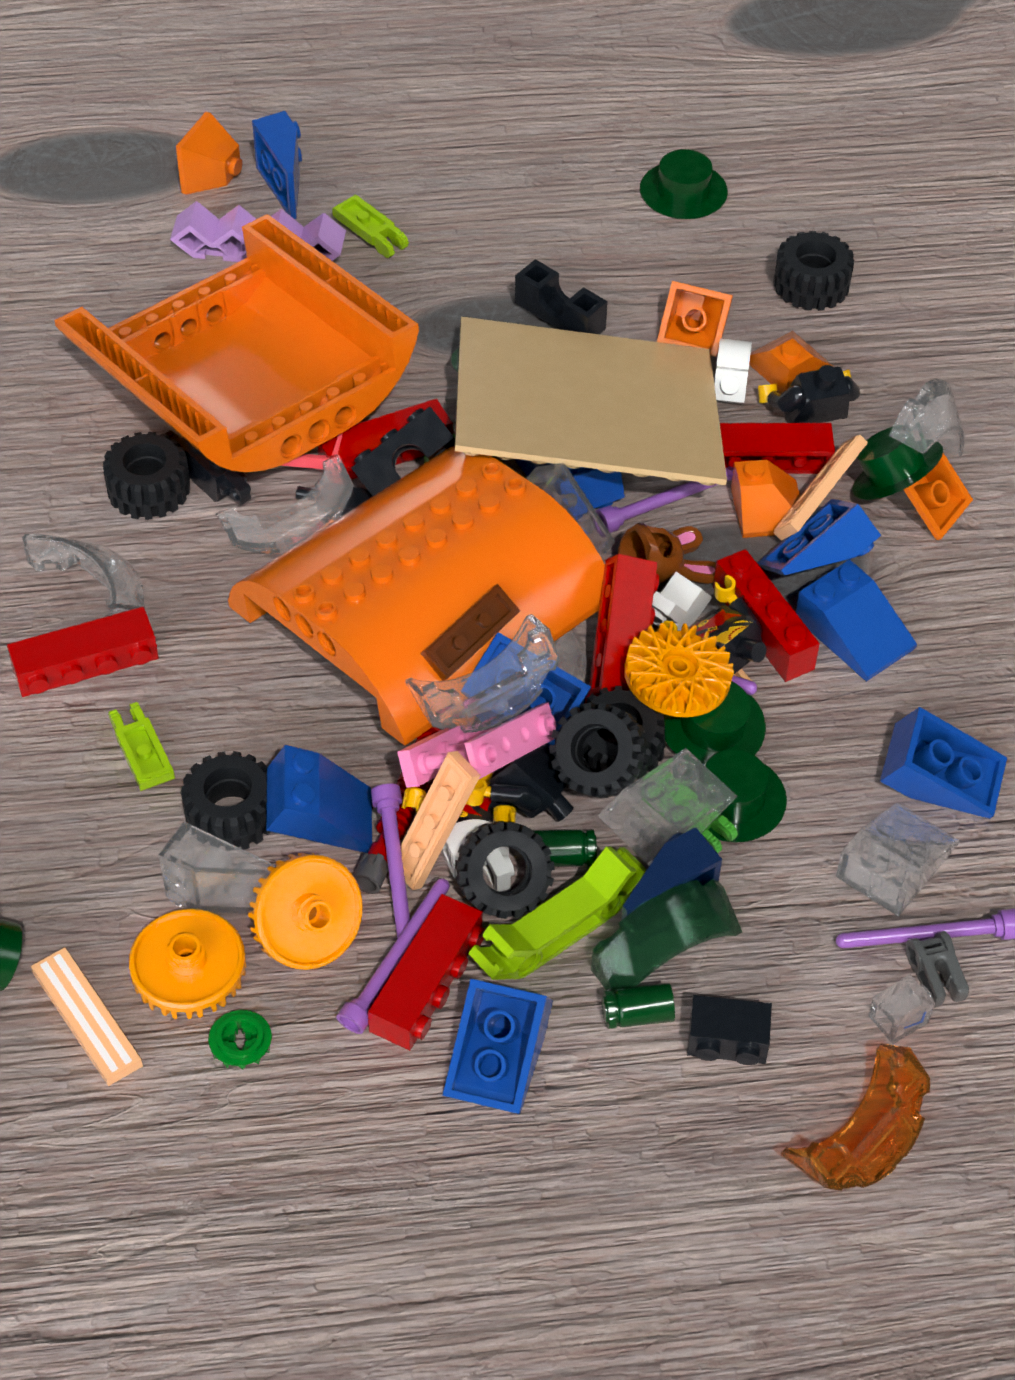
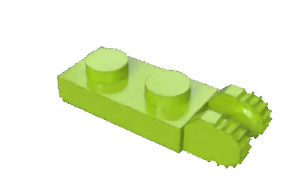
[332,194,409,258]
[108,702,175,791]

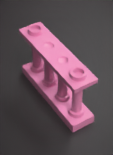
[397,702,556,788]

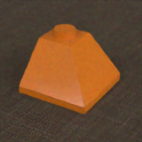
[176,112,242,195]
[657,281,733,357]
[749,330,833,393]
[903,453,973,540]
[731,460,800,538]

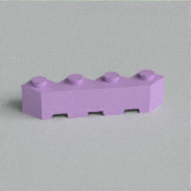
[170,201,346,262]

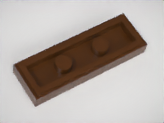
[420,584,520,681]

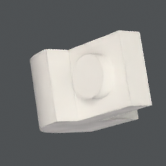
[714,338,752,404]
[652,572,712,631]
[441,819,515,892]

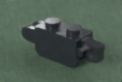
[165,430,251,505]

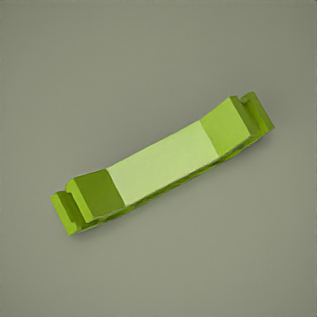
[468,846,647,980]

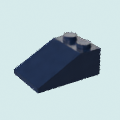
[619,827,722,952]

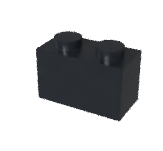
[687,995,772,1065]

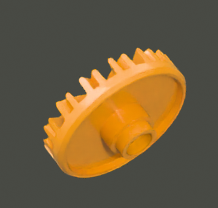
[624,621,734,717]
[248,852,363,970]
[129,909,246,1019]

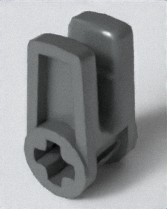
[906,931,969,1008]

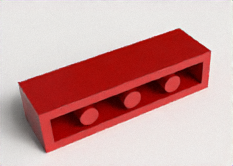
[317,398,453,484]
[720,423,835,474]
[713,549,820,682]
[588,554,659,697]
[7,606,159,697]
[368,894,486,1051]

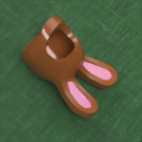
[618,523,716,584]

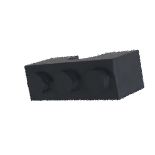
[515,259,608,334]
[351,407,455,496]

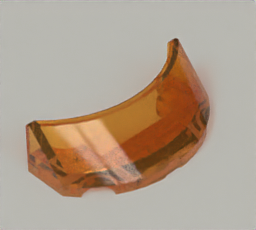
[781,1044,930,1191]

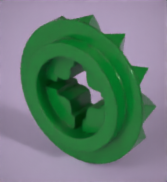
[208,1010,272,1070]

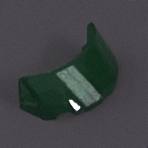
[591,879,742,992]

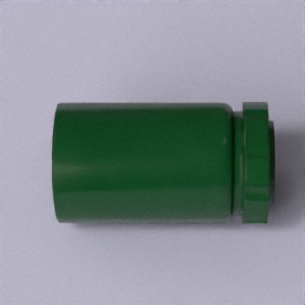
[532,829,597,867]
[602,983,675,1029]

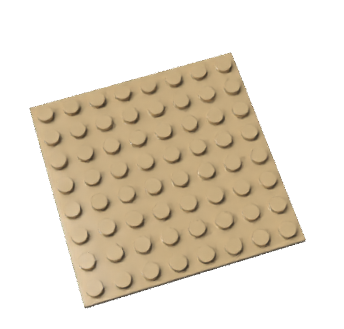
[455,317,727,486]

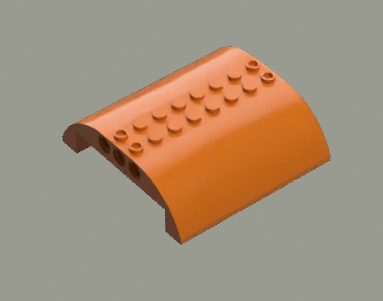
[54,214,419,472]
[228,446,605,746]

